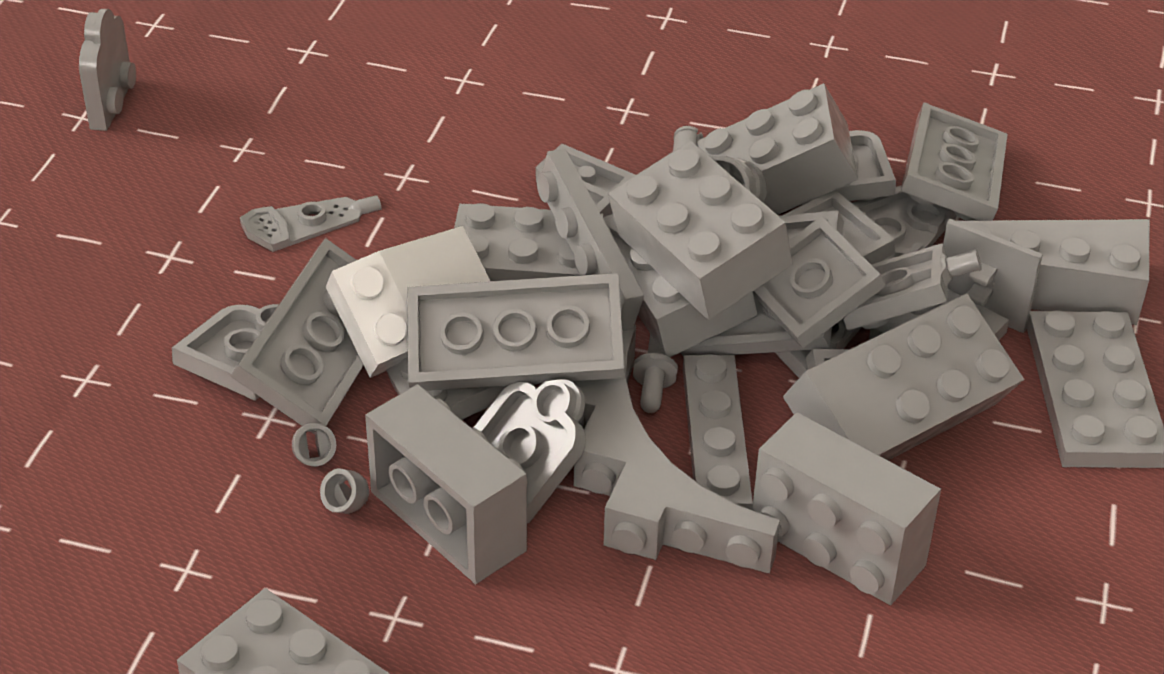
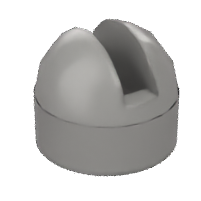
[292,423,336,466]
[320,468,369,514]

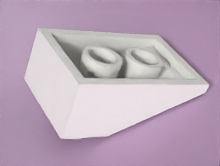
[326,226,490,378]

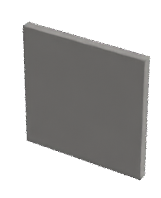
[943,219,1043,333]

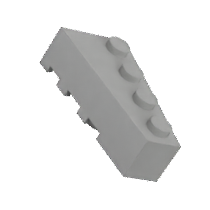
[958,219,1150,325]

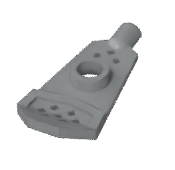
[240,195,382,252]

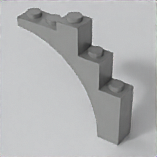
[571,325,780,574]

